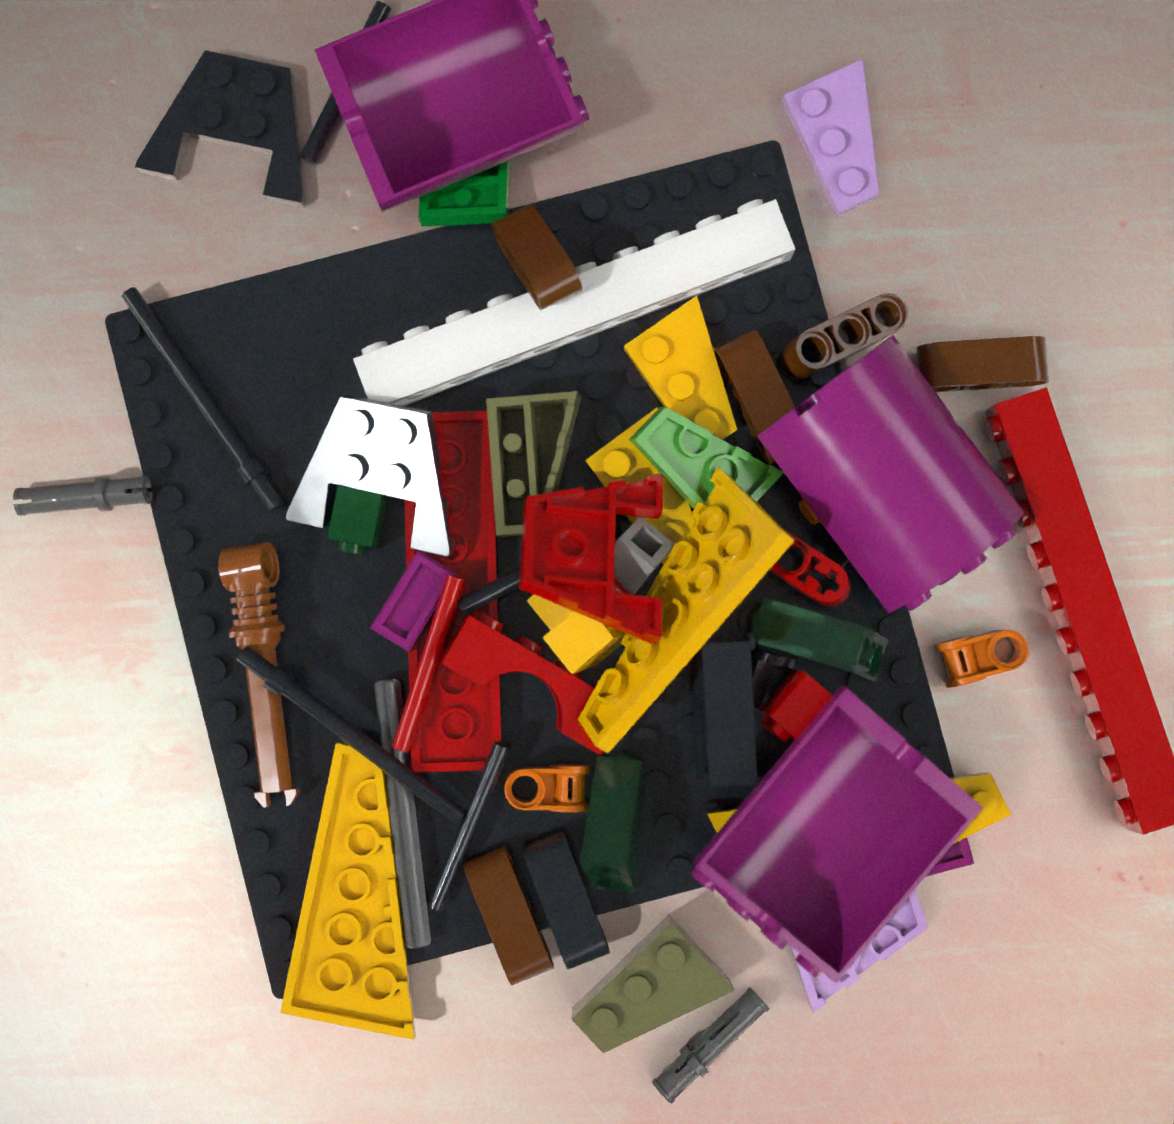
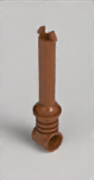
[218,542,300,807]

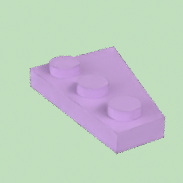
[782,59,879,217]
[790,889,928,1013]

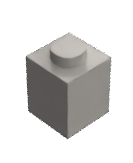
[614,517,675,595]

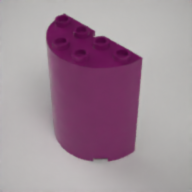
[314,0,590,213]
[757,335,1024,613]
[691,686,983,983]

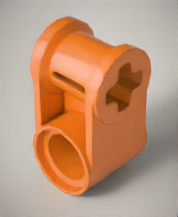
[935,630,1029,688]
[504,764,590,812]

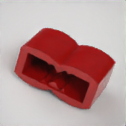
[759,669,833,743]

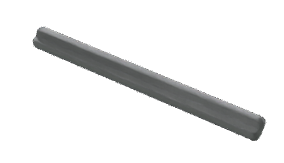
[374,679,431,948]

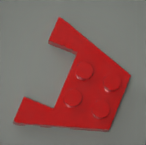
[520,474,663,644]

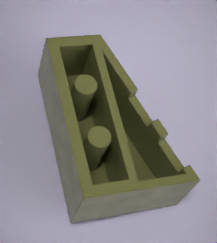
[571,915,735,1053]

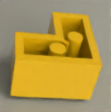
[527,594,625,674]

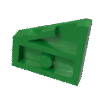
[418,160,511,227]

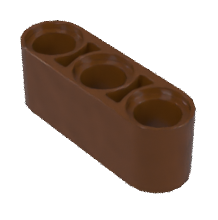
[491,204,583,310]
[780,293,908,379]
[713,329,795,465]
[917,336,1049,392]
[463,846,554,986]

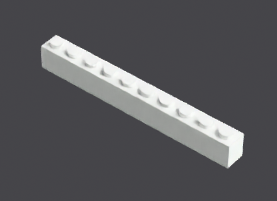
[353,199,795,406]

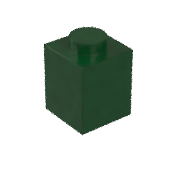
[327,485,388,556]

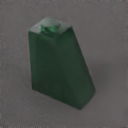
[750,598,888,682]
[580,753,646,893]

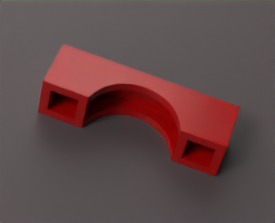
[439,612,603,755]

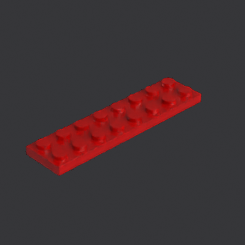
[405,411,502,772]

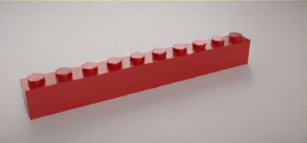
[984,387,1174,835]

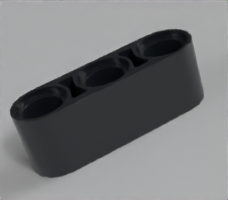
[521,830,610,970]

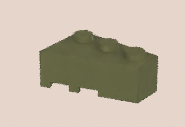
[486,391,582,537]

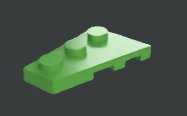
[629,407,784,509]

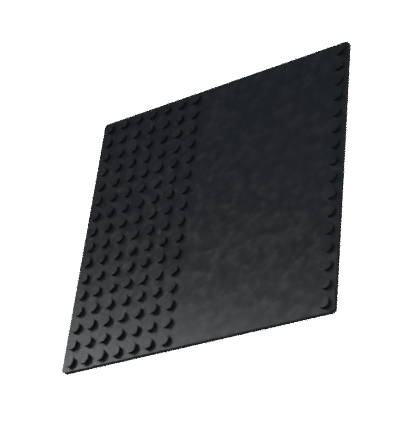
[105,140,954,999]

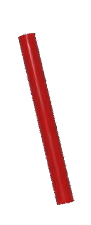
[392,574,465,752]

